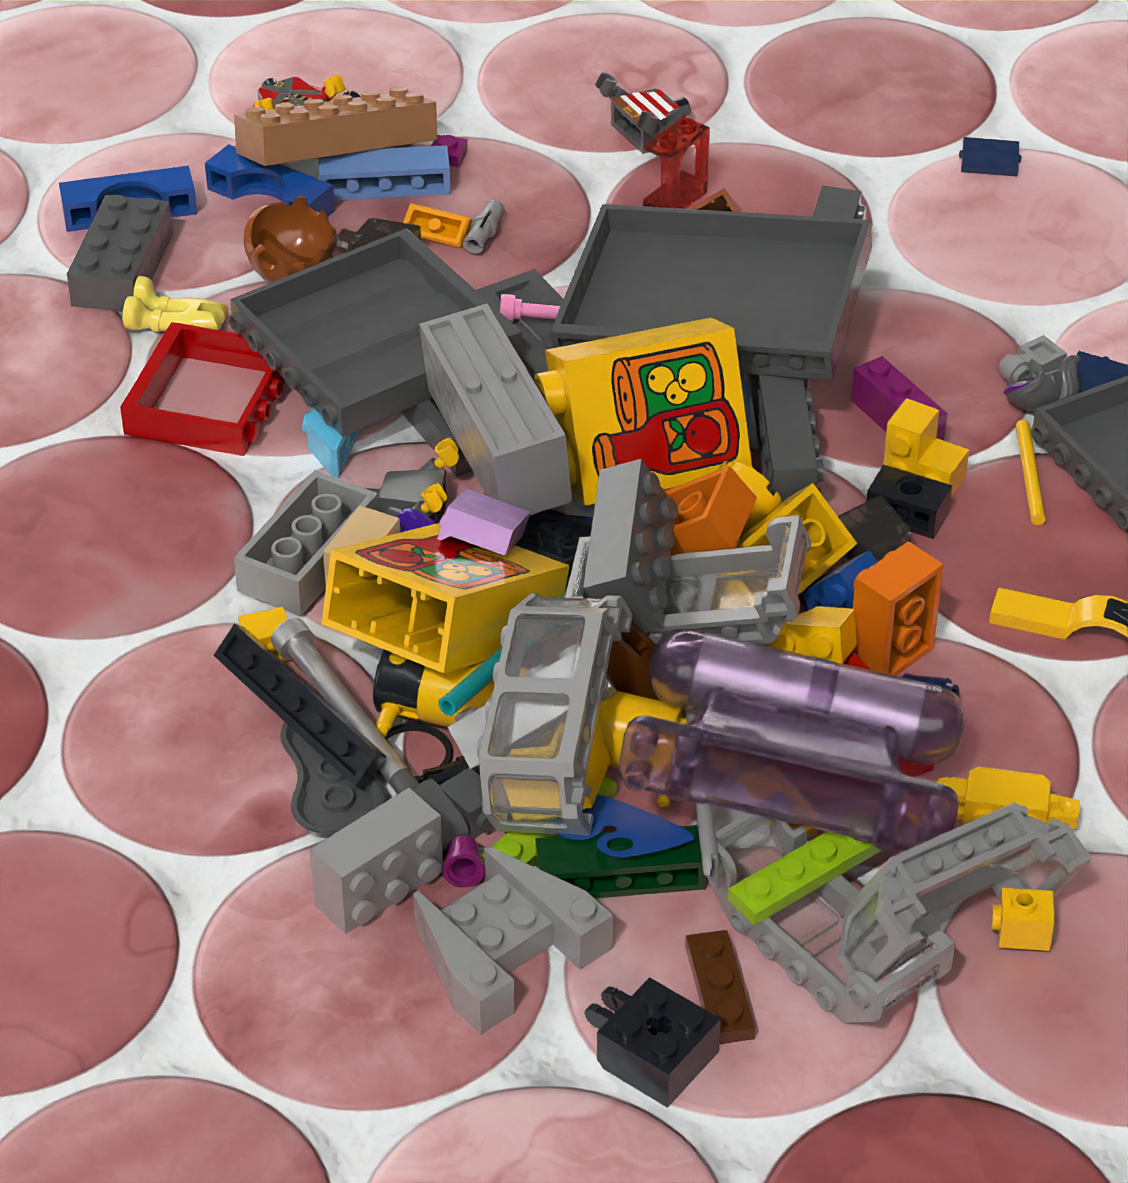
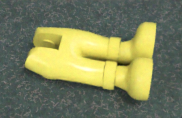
[122,276,228,333]

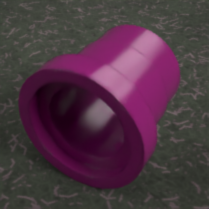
[443,836,485,887]

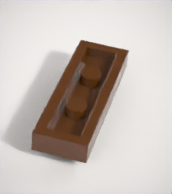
[685,930,755,1044]

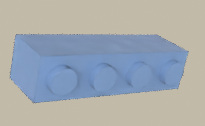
[318,145,450,201]

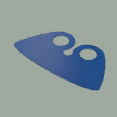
[555,794,694,857]

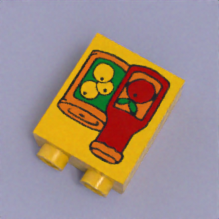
[534,318,752,506]
[321,523,569,673]

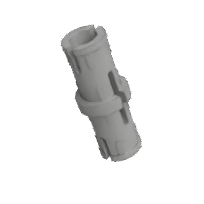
[463,199,505,254]

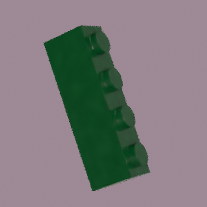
[535,825,706,899]

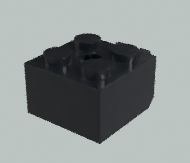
[584,977,721,1108]

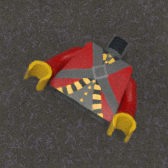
[253,74,346,111]

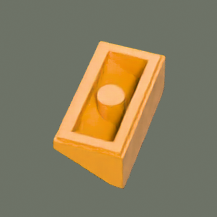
[400,203,472,249]

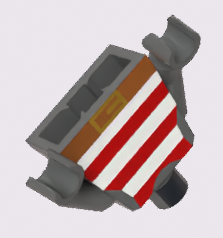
[595,72,691,154]

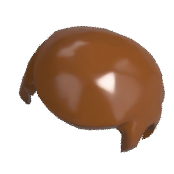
[243,196,337,283]

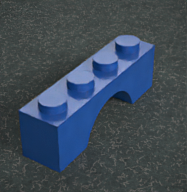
[205,144,334,217]
[59,165,197,232]

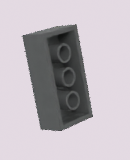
[67,195,173,312]
[583,459,678,630]

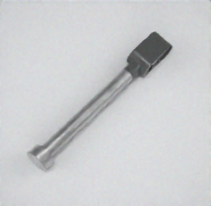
[271,618,469,852]

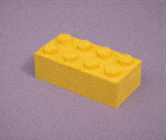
[716,483,857,607]

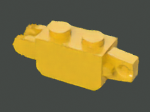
[931,766,1080,829]

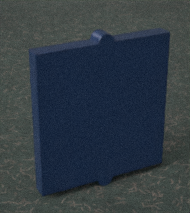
[959,137,1022,177]
[1076,351,1128,393]

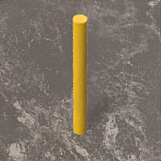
[1015,420,1046,525]

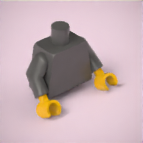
[365,438,459,523]

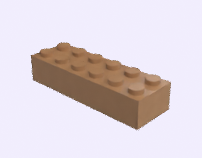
[234,87,437,166]

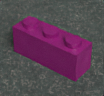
[851,356,947,441]

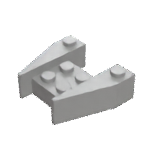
[413,846,613,1035]

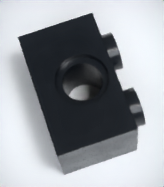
[865,464,952,539]

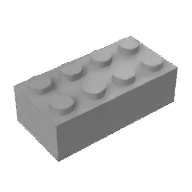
[234,470,379,616]

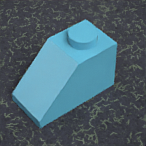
[302,407,359,478]

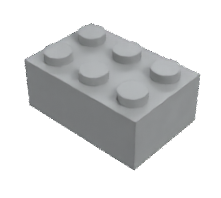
[310,788,443,934]

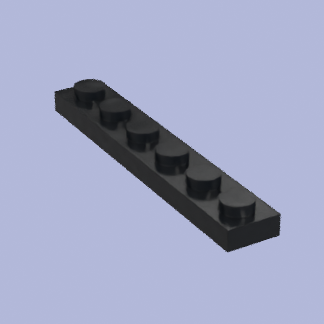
[213,623,387,790]

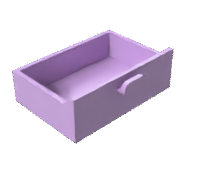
[437,489,531,556]

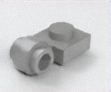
[998,335,1067,383]

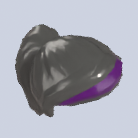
[1003,355,1081,412]

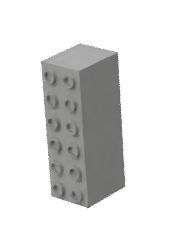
[419,303,572,515]

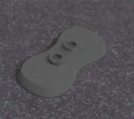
[280,718,386,837]

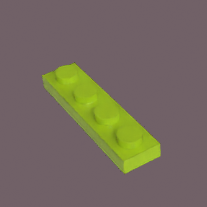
[727,814,885,925]

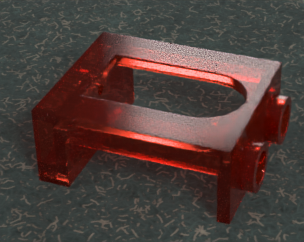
[643,116,710,209]

